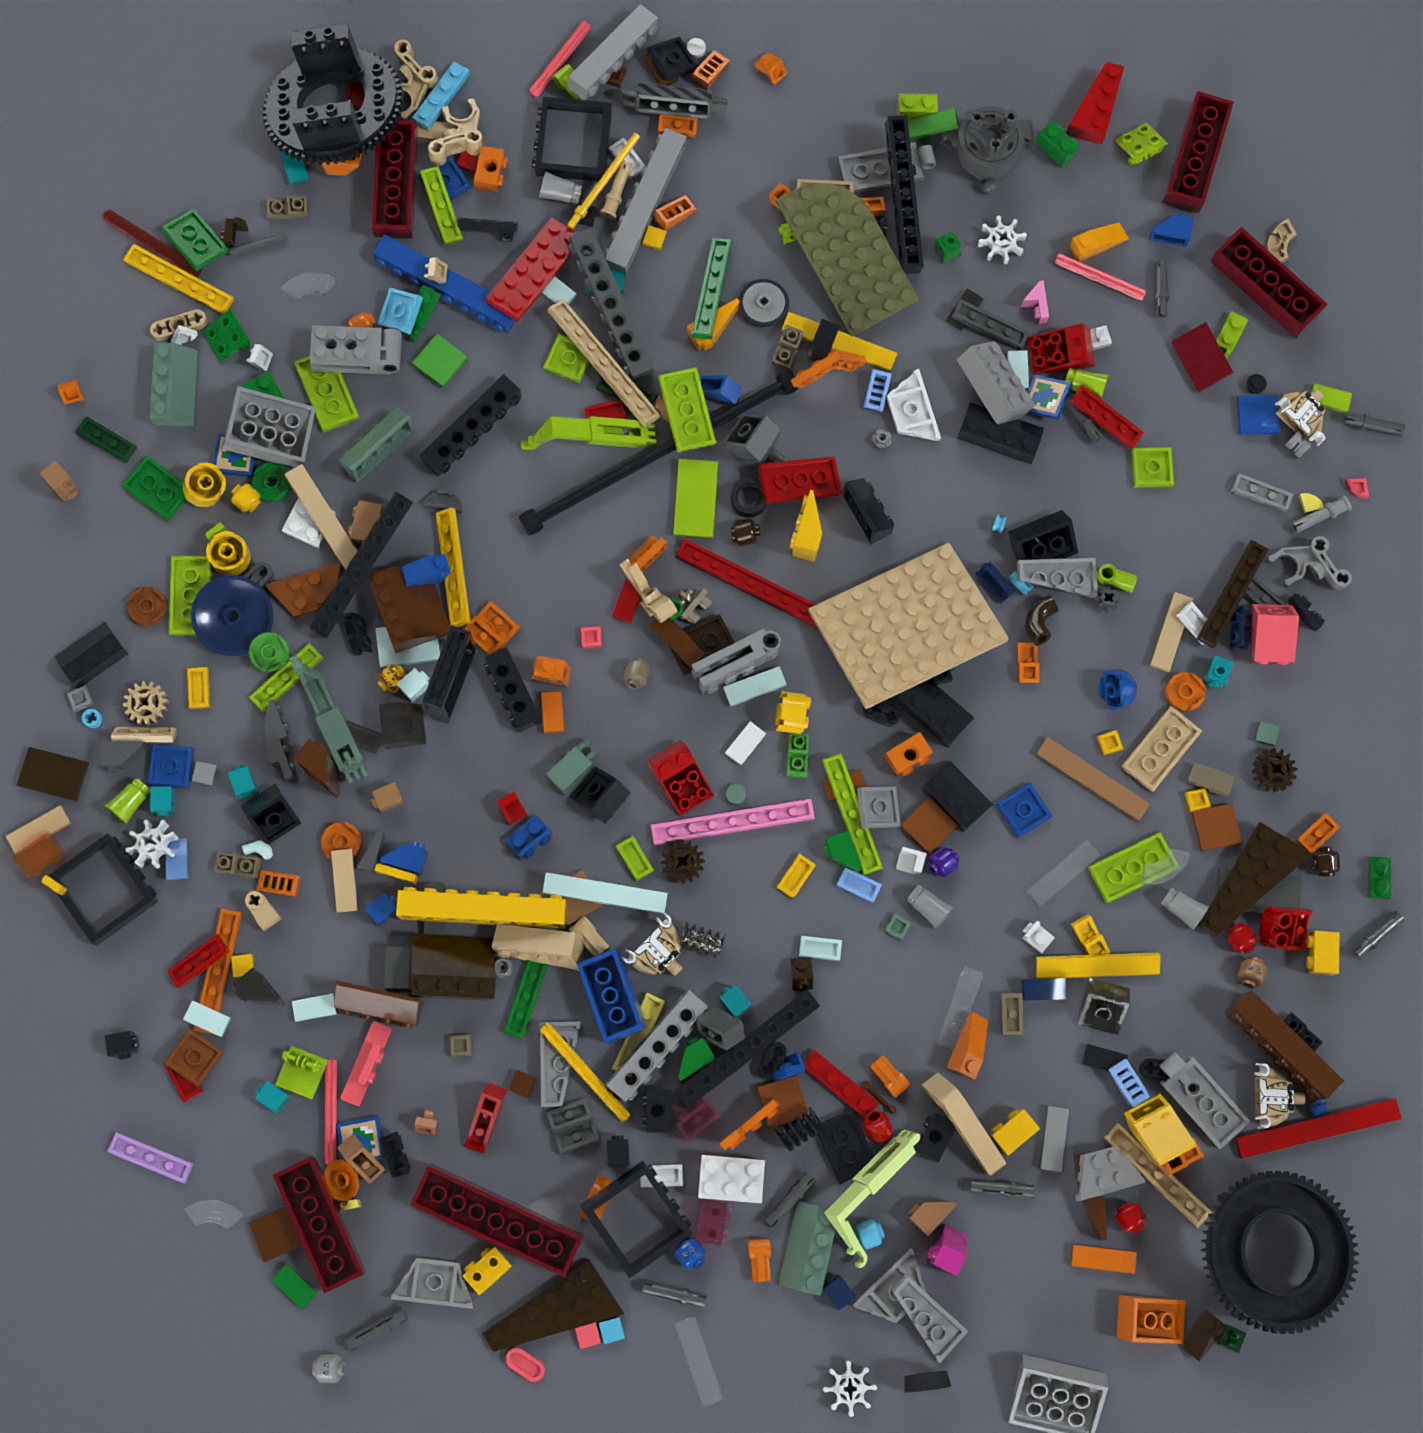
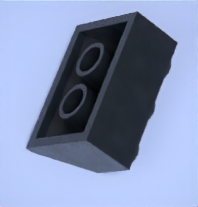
[842,478,894,545]
[1008,510,1079,561]
[55,622,128,688]
[921,761,993,832]

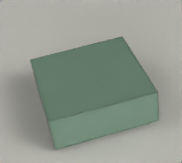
[1254,721,1280,747]
[884,913,912,941]

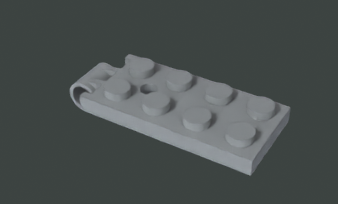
[838,142,936,193]
[1159,1052,1251,1149]

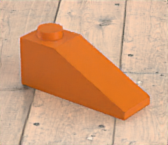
[946,1011,988,1080]

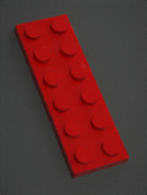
[486,217,576,322]

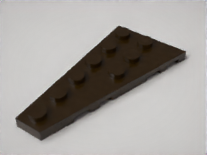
[1198,822,1313,936]
[482,1259,625,1352]

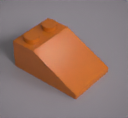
[1117,1295,1186,1344]

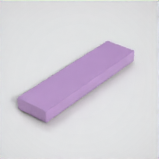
[107,1132,194,1184]

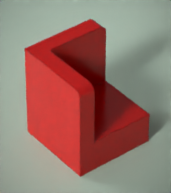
[497,792,527,826]

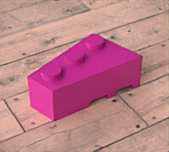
[926,1224,968,1275]

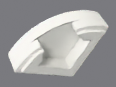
[171,325,198,345]

